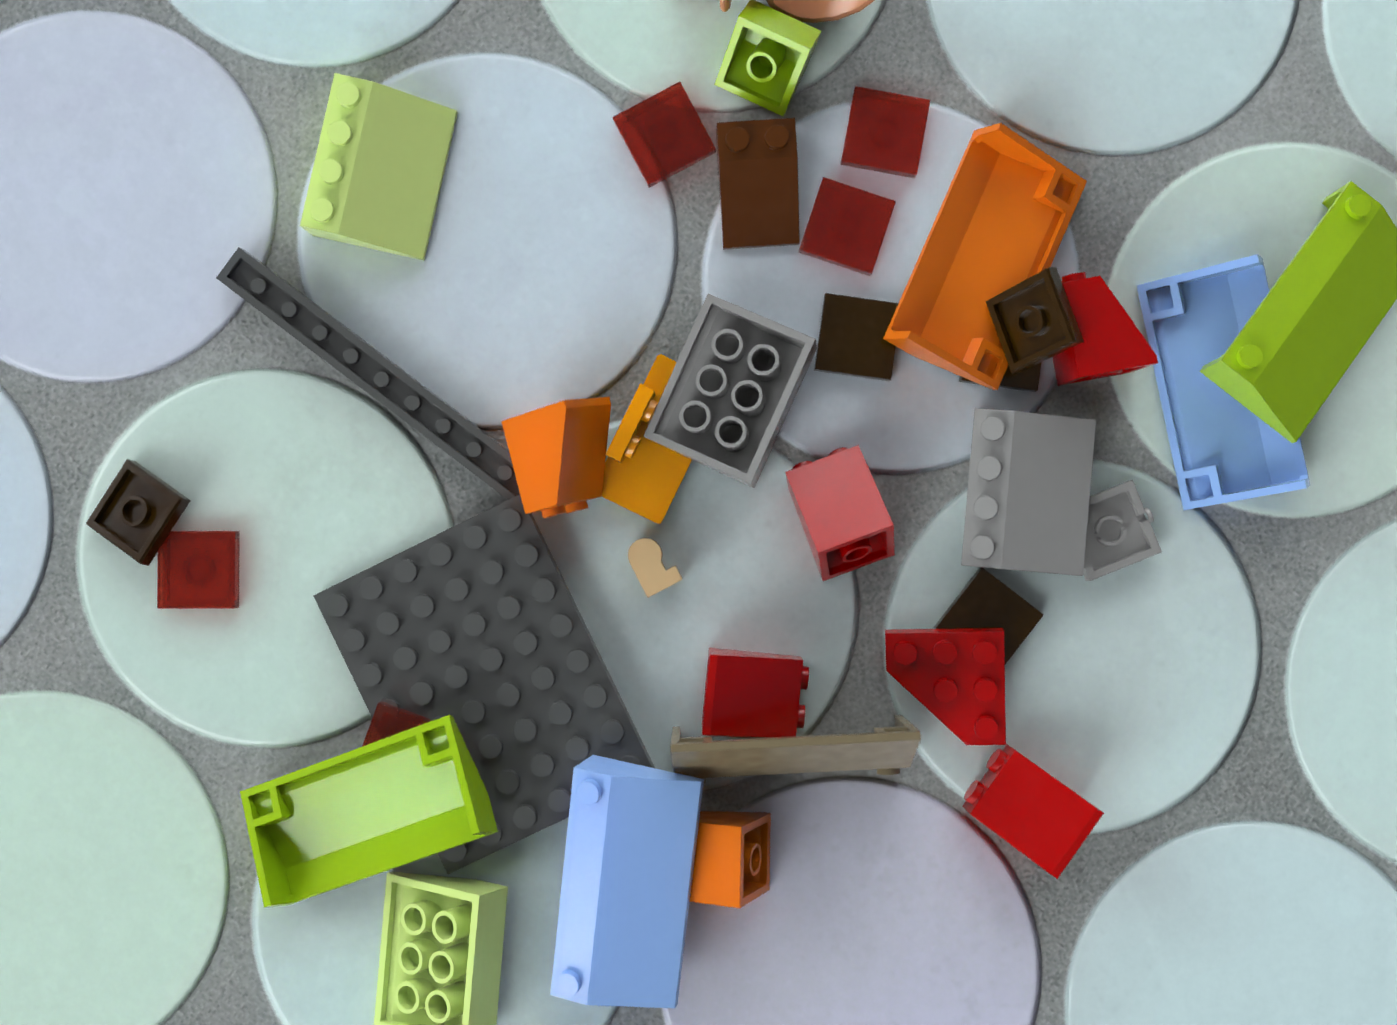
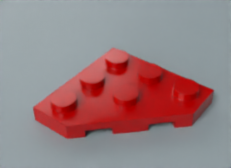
[885,628,1006,745]

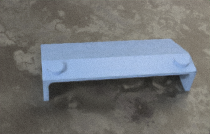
[1137,254,1310,510]
[550,755,704,1008]

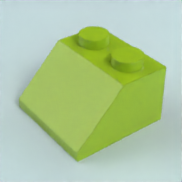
[714,0,821,117]

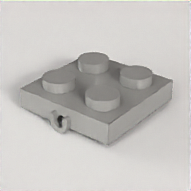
[1083,480,1162,581]

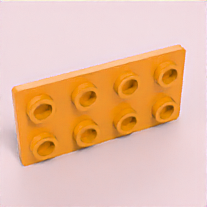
[602,354,692,524]

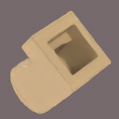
[628,538,683,597]

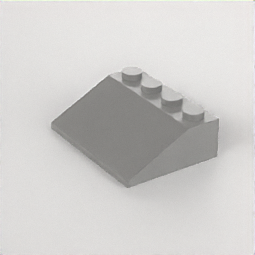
[643,294,817,488]
[961,408,1096,576]

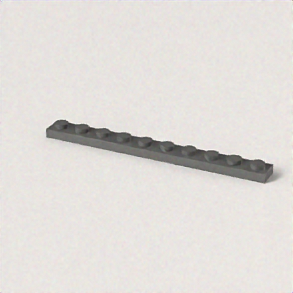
[216,247,520,499]

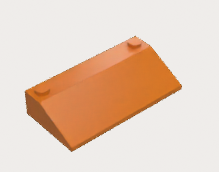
[883,123,1087,390]

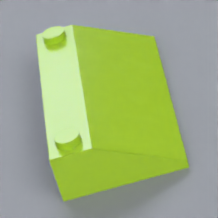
[1199,181,1397,443]
[240,715,498,908]

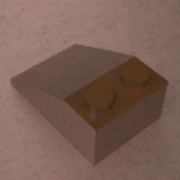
[716,118,800,250]

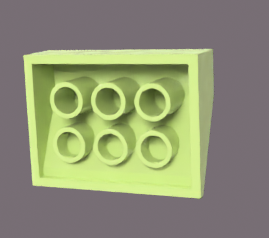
[300,73,458,260]
[374,872,508,1025]

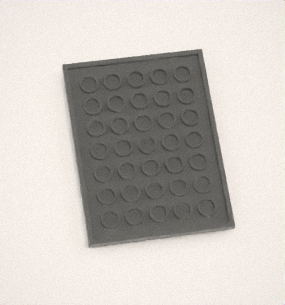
[314,494,655,874]

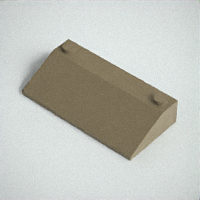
[670,715,921,784]

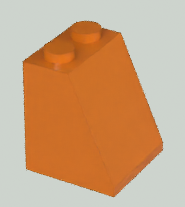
[501,397,611,518]
[690,811,771,908]

